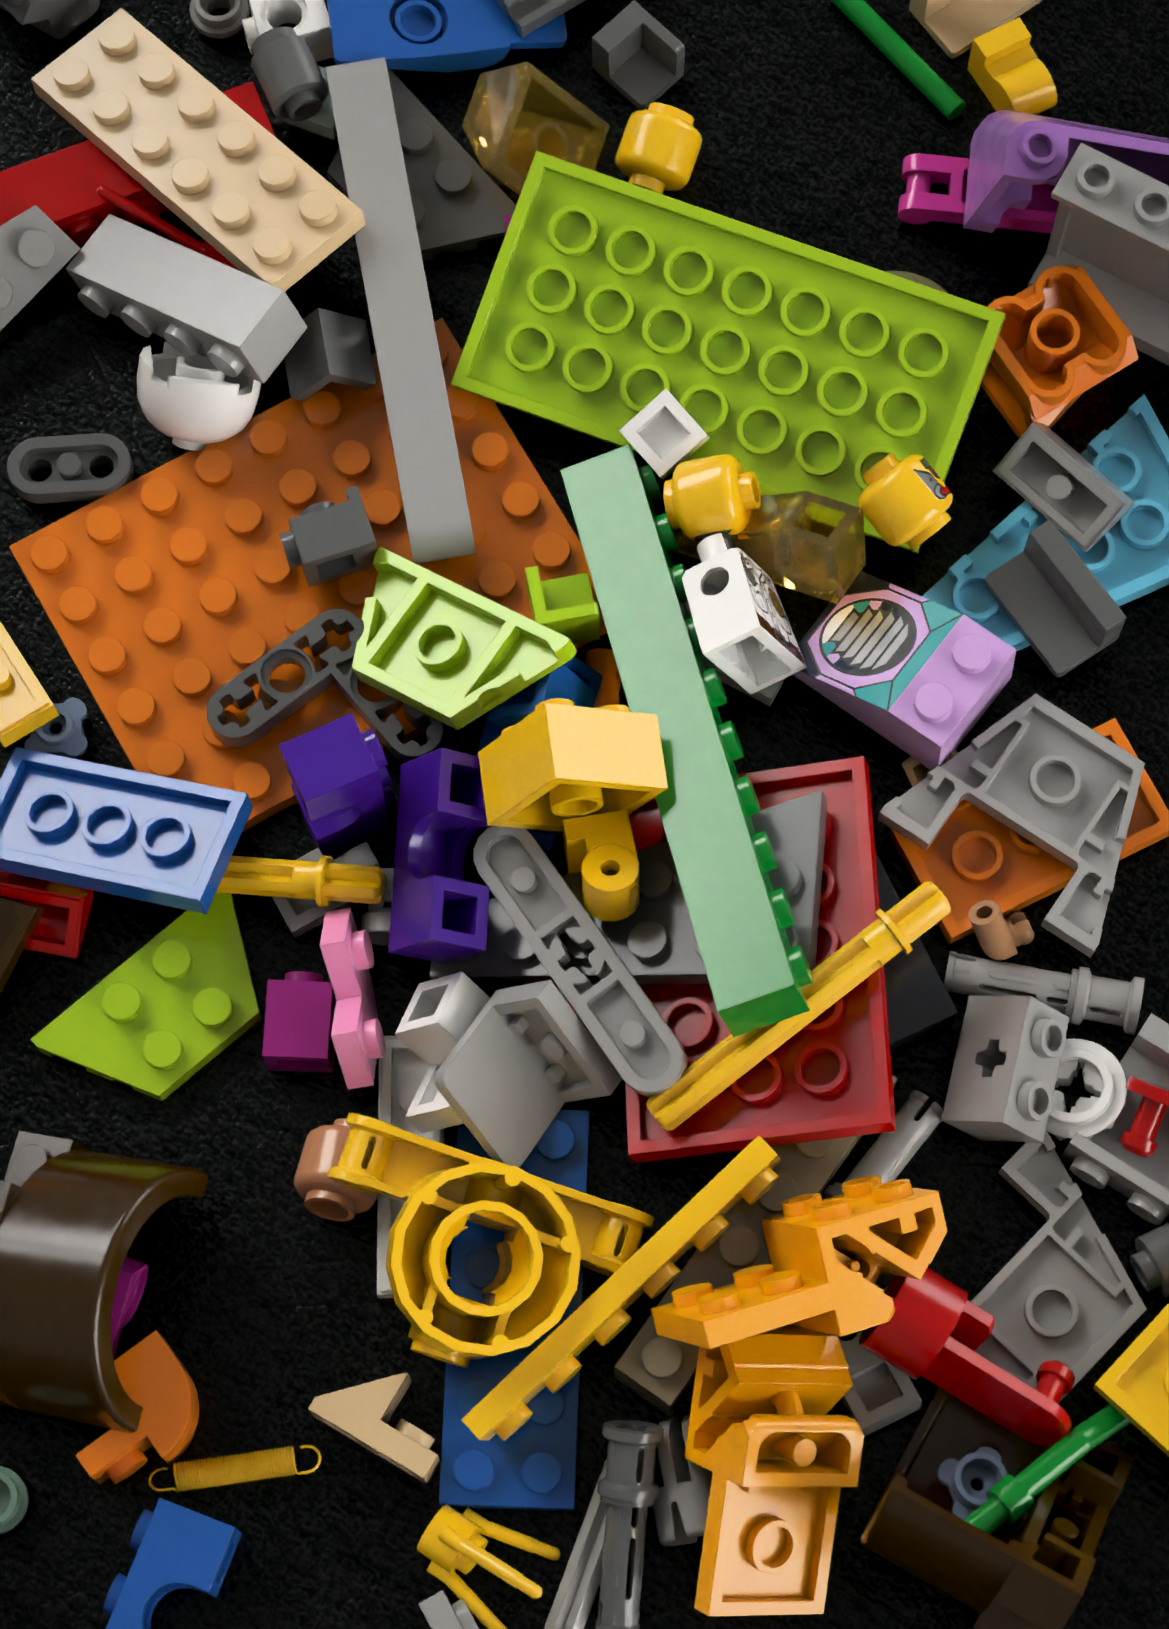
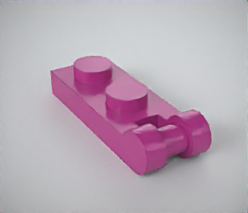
[898,153,1059,234]

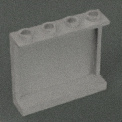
[1027,143,1169,366]

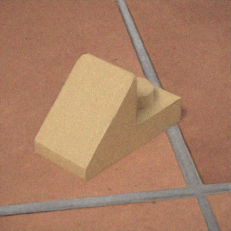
[308,1373,441,1485]

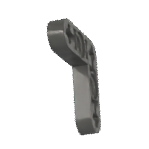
[207,609,444,764]

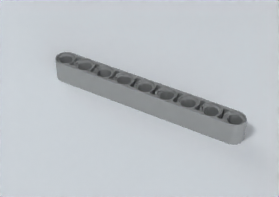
[325,57,476,564]

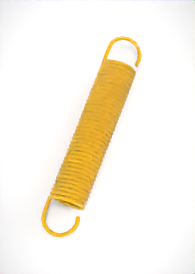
[148,1445,321,1493]

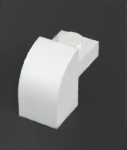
[395,972,490,1133]

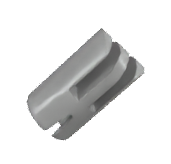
[652,1415,713,1546]

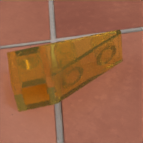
[673,491,866,604]

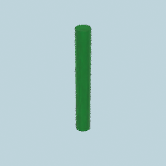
[831,0,966,121]

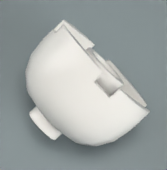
[137,342,261,451]

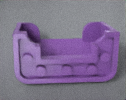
[963,110,1169,233]

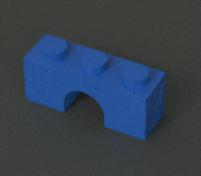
[103,1498,242,1629]

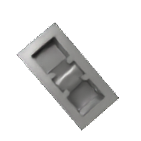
[941,996,1069,1143]

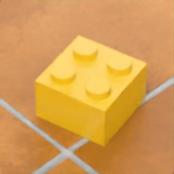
[478,698,668,832]

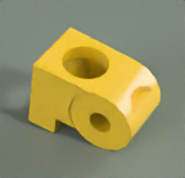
[967,17,1057,115]
[562,810,640,921]

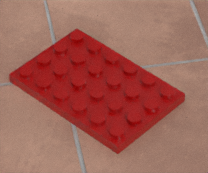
[625,756,896,1163]

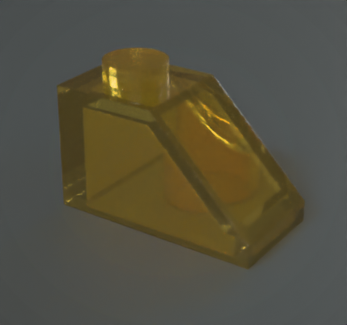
[462,62,610,195]

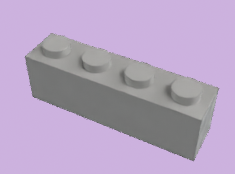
[65,214,308,384]

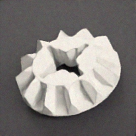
[1046,1039,1127,1141]

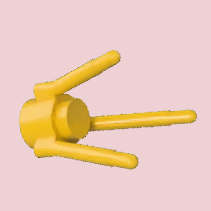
[417,1504,560,1629]

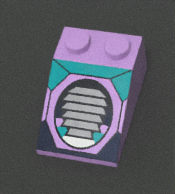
[793,569,1017,770]

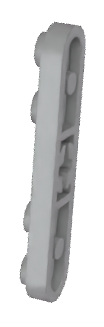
[473,826,688,1097]

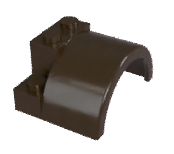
[0,1131,208,1433]
[860,1387,1135,1629]

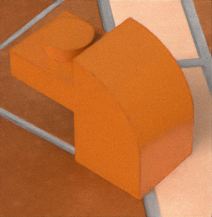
[75,1330,199,1484]

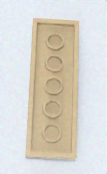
[31,8,366,291]

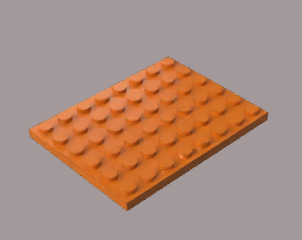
[9,318,607,832]

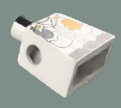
[682,533,807,694]

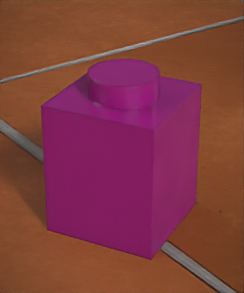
[262,971,337,1073]

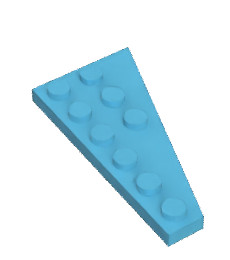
[922,394,1169,652]

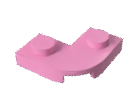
[320,907,385,1090]

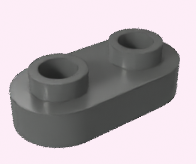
[7,433,134,504]

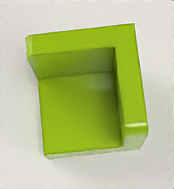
[525,566,600,644]

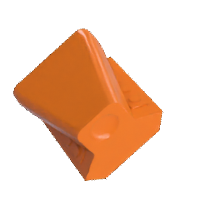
[981,264,1139,438]

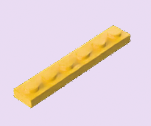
[461,1135,781,1441]

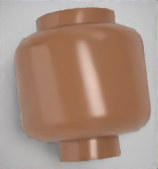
[294,1118,377,1221]

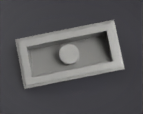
[993,423,1134,552]

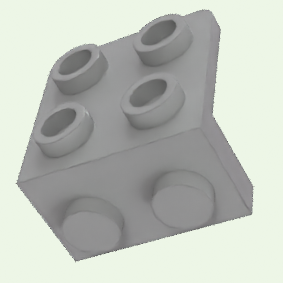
[435,980,622,1168]

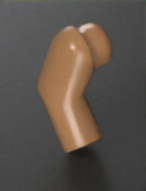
[968,900,1035,961]

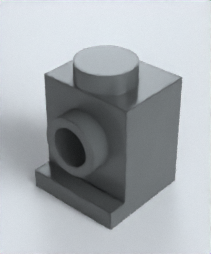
[279,486,378,587]

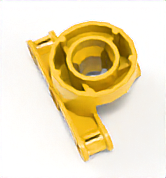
[327,1113,655,1368]

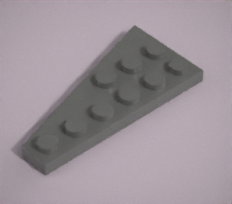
[430,790,828,986]

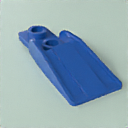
[327,0,567,73]

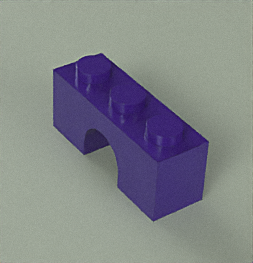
[279,713,396,856]
[388,748,489,964]

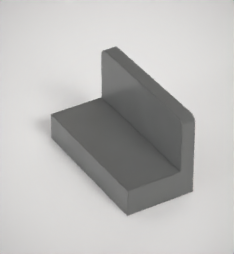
[984,519,1127,677]

